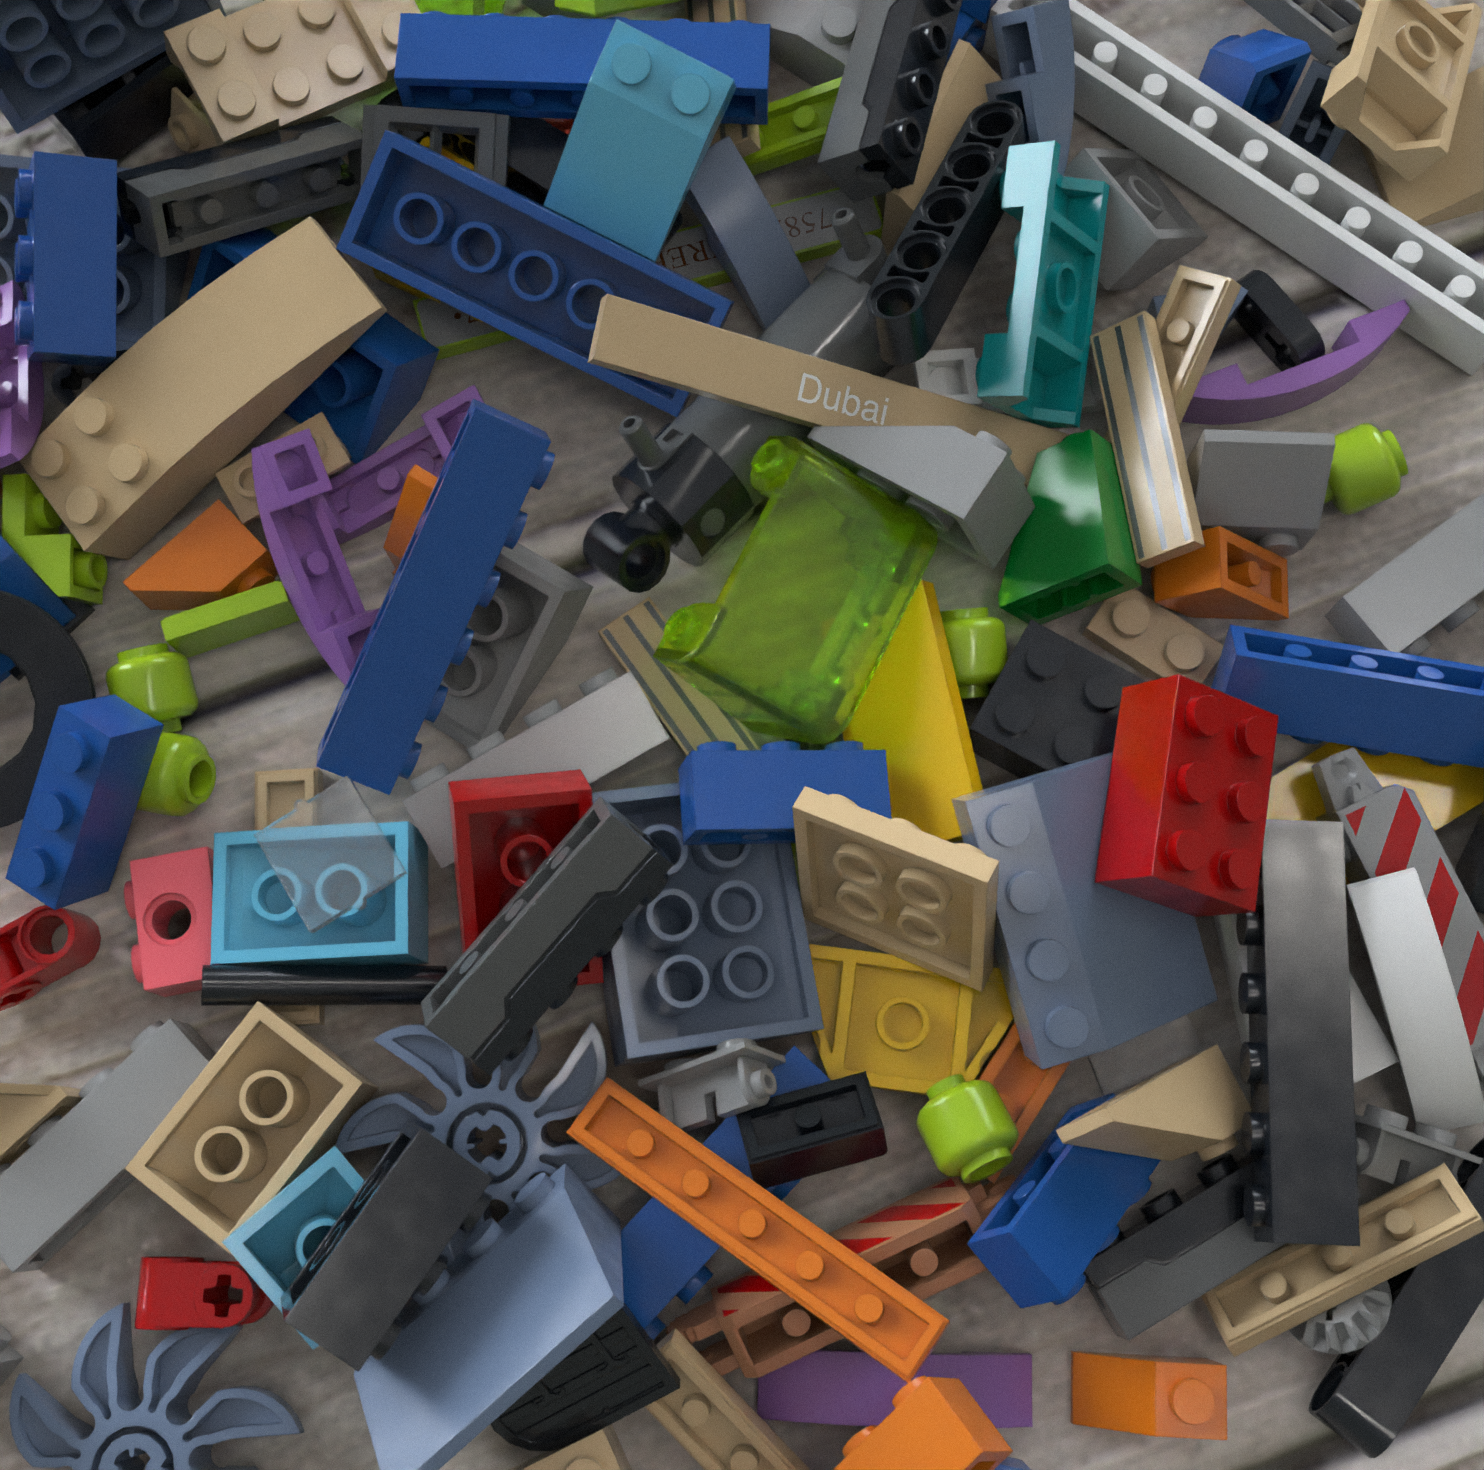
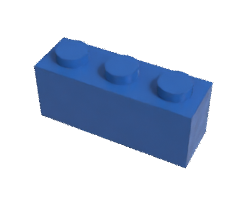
[5,694,164,910]
[678,741,892,845]
[967,1093,1161,1308]

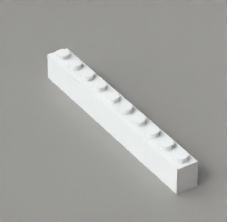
[983,0,1484,376]

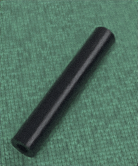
[201,965,448,1006]

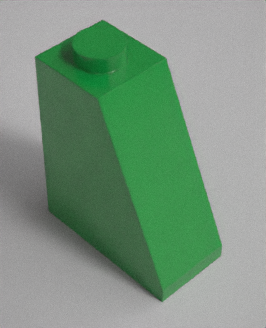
[998,429,1143,625]

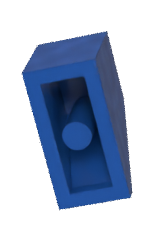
[1198,29,1312,125]

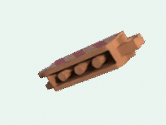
[665,1174,1016,1378]

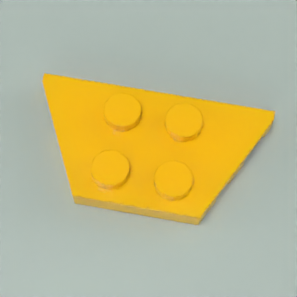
[809,944,1014,1095]

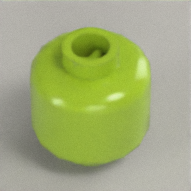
[1324,423,1408,515]
[940,607,1008,699]
[105,643,198,733]
[136,731,216,817]
[916,1074,1019,1184]

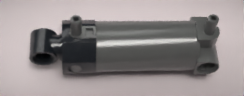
[583,208,895,593]

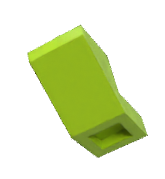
[2,473,108,605]

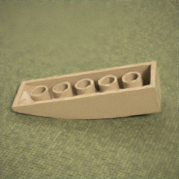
[19,216,387,560]

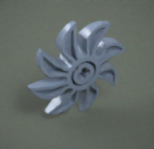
[336,1021,621,1267]
[9,1302,304,1470]

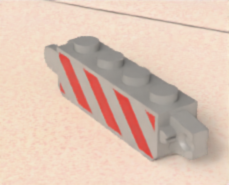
[1311,747,1484,1091]

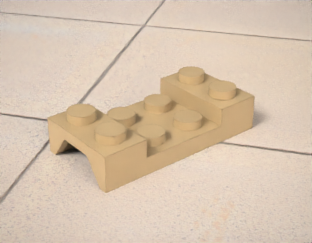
[163,0,422,146]
[1320,0,1483,182]

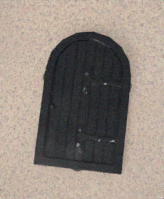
[491,1303,680,1451]

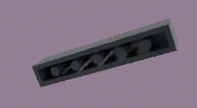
[1236,819,1360,1246]

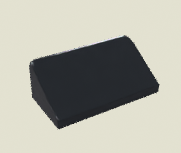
[736,1071,888,1189]

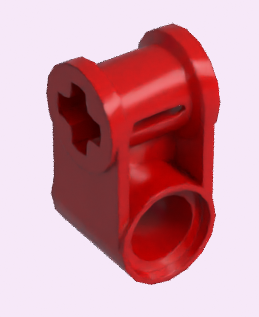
[0,905,101,1011]
[135,1256,274,1330]

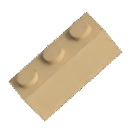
[881,39,1002,255]
[125,1001,379,1254]

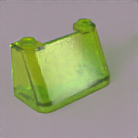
[653,436,938,744]

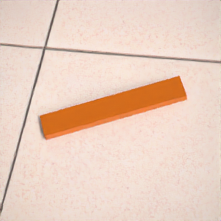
[566,1077,950,1383]

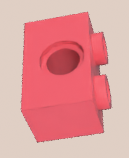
[124,846,214,997]

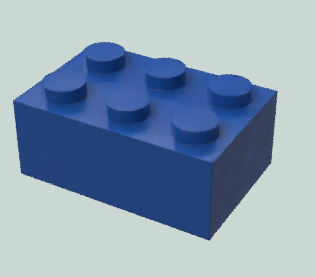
[14,151,117,366]

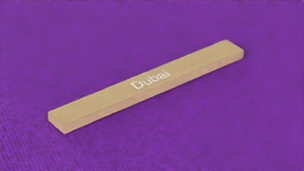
[587,294,1070,489]

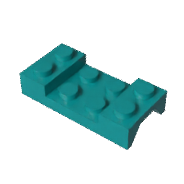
[975,140,1110,428]

